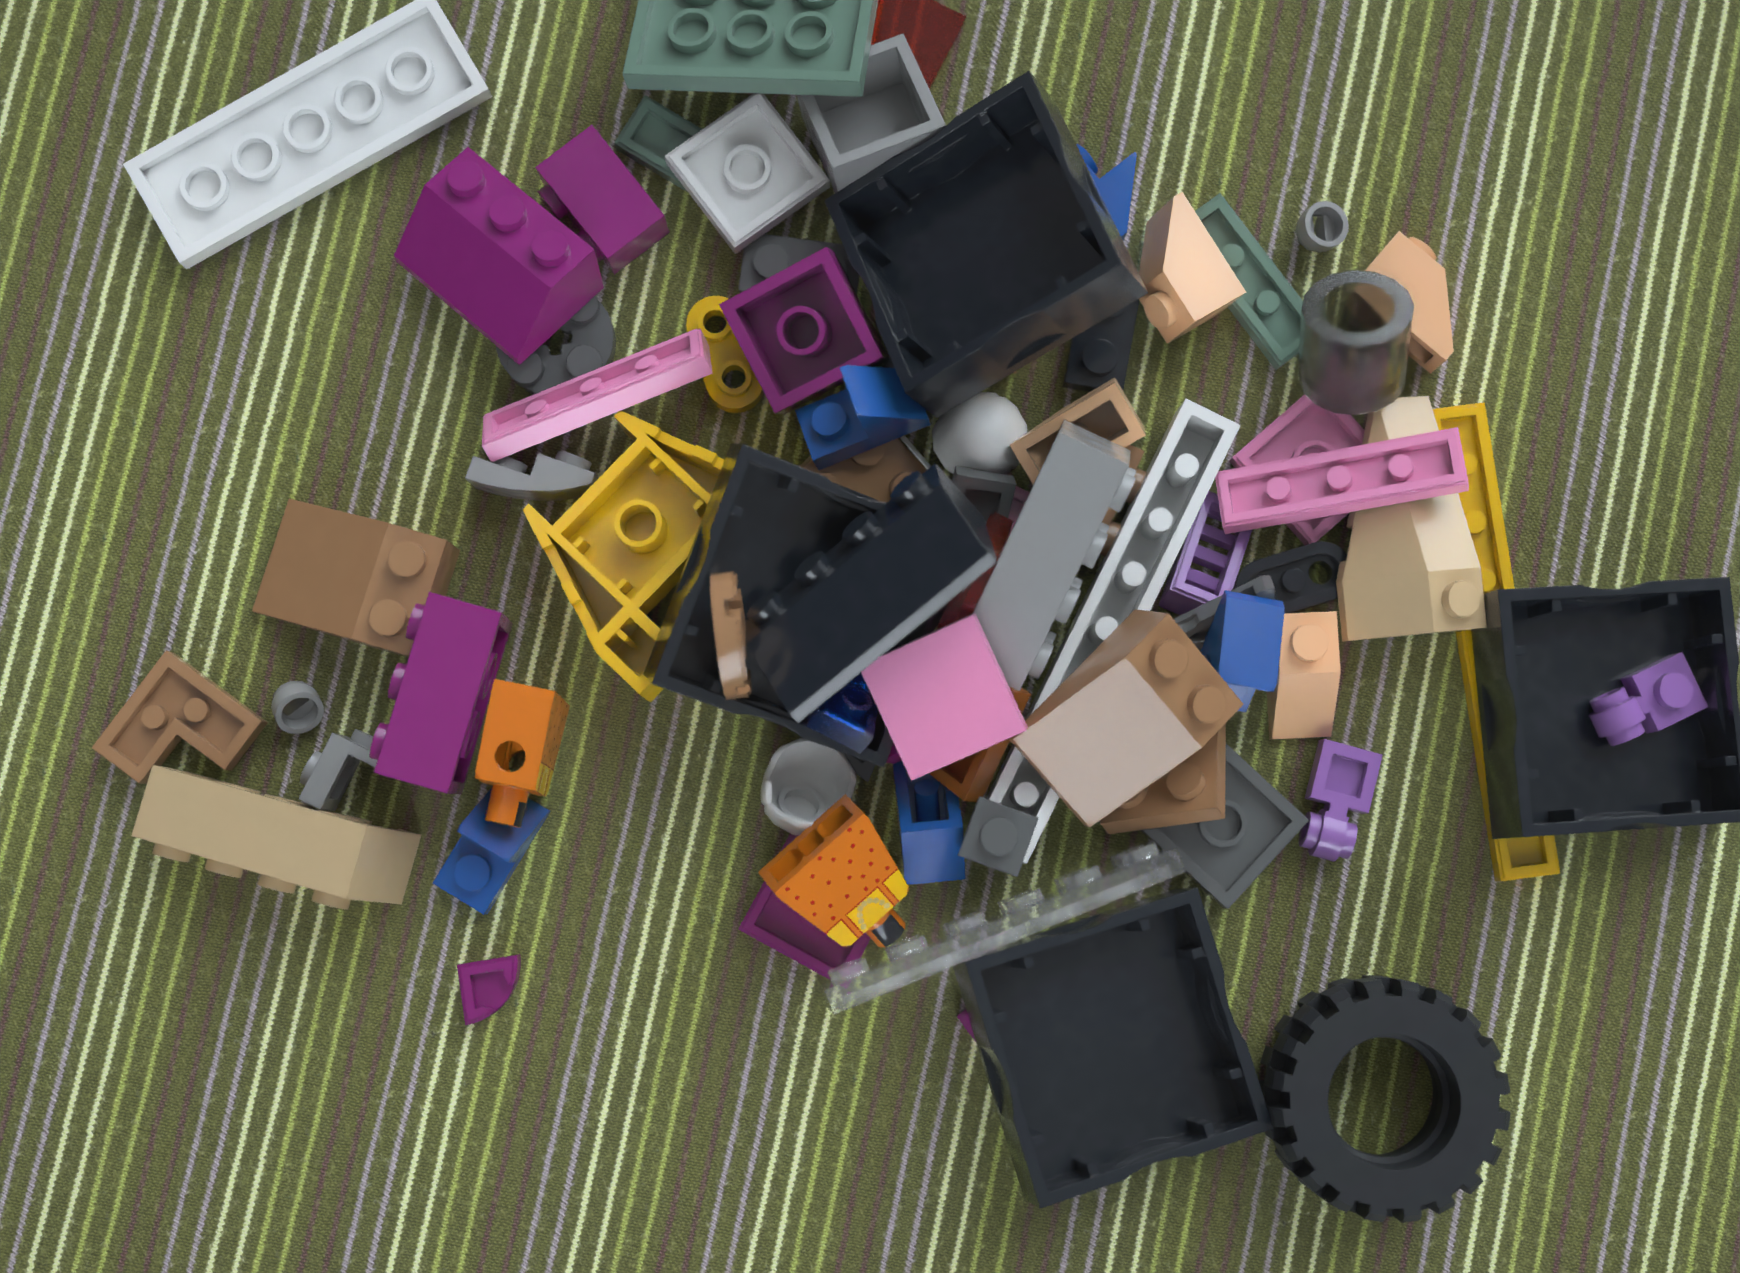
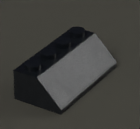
[746,463,997,723]

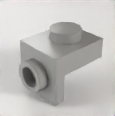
[299,729,378,811]

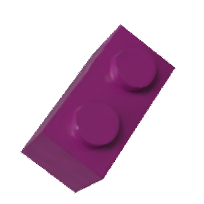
[535,125,670,275]

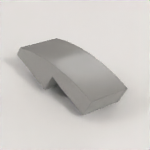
[465,451,598,501]

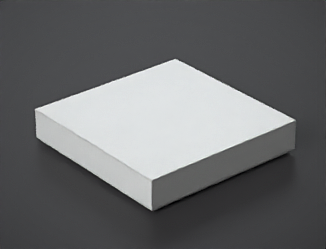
[665,93,830,254]

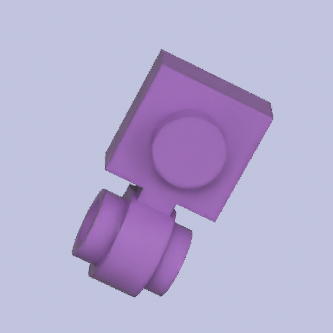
[1589,652,1708,746]
[1299,739,1383,862]

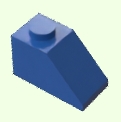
[893,760,966,885]

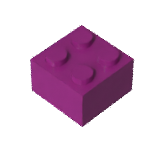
[719,247,888,414]

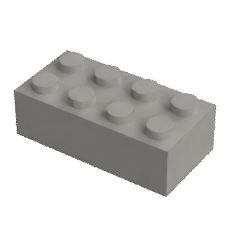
[972,420,1136,691]

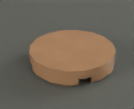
[710,571,752,700]

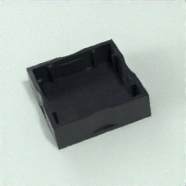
[824,71,1148,418]
[643,443,947,767]
[1471,577,1740,839]
[952,888,1274,1209]

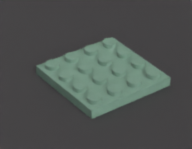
[622,0,878,97]

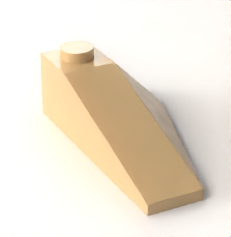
[1336,396,1487,642]

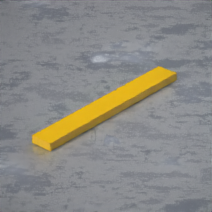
[1433,402,1561,881]

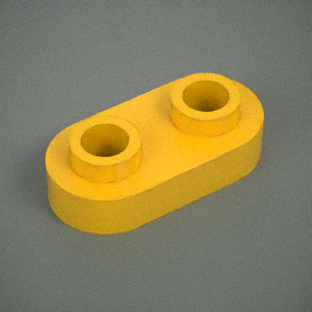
[686,296,764,413]

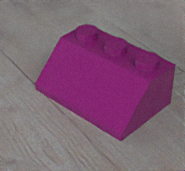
[394,147,604,365]
[369,592,513,795]

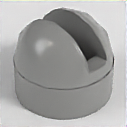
[1295,201,1349,253]
[271,681,324,734]

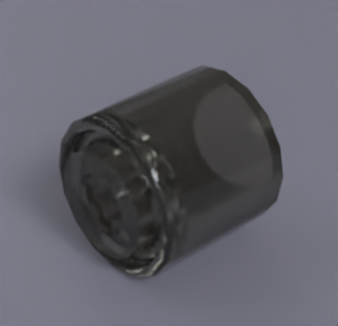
[1298,270,1414,415]

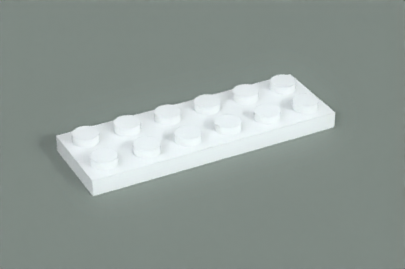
[123,0,492,269]

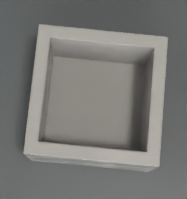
[797,34,946,193]

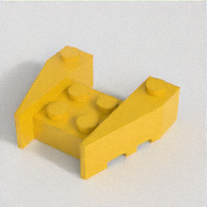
[523,411,725,703]

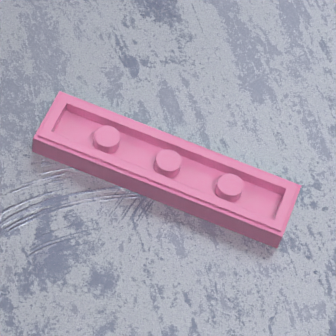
[482,328,713,462]
[1215,427,1469,534]

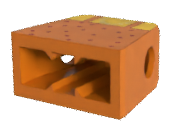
[475,679,570,828]
[758,794,909,948]

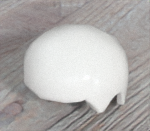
[932,392,1027,475]
[760,738,856,835]

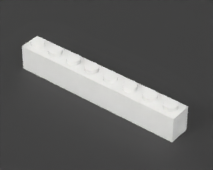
[986,399,1241,864]

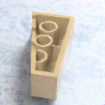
[131,765,422,910]

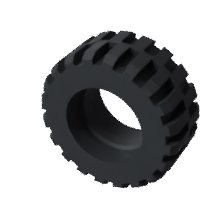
[1259,975,1511,1223]

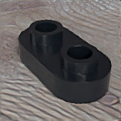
[1233,541,1347,614]

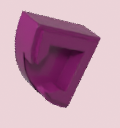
[457,954,521,1025]

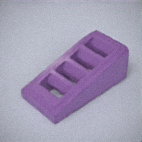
[1159,491,1252,615]

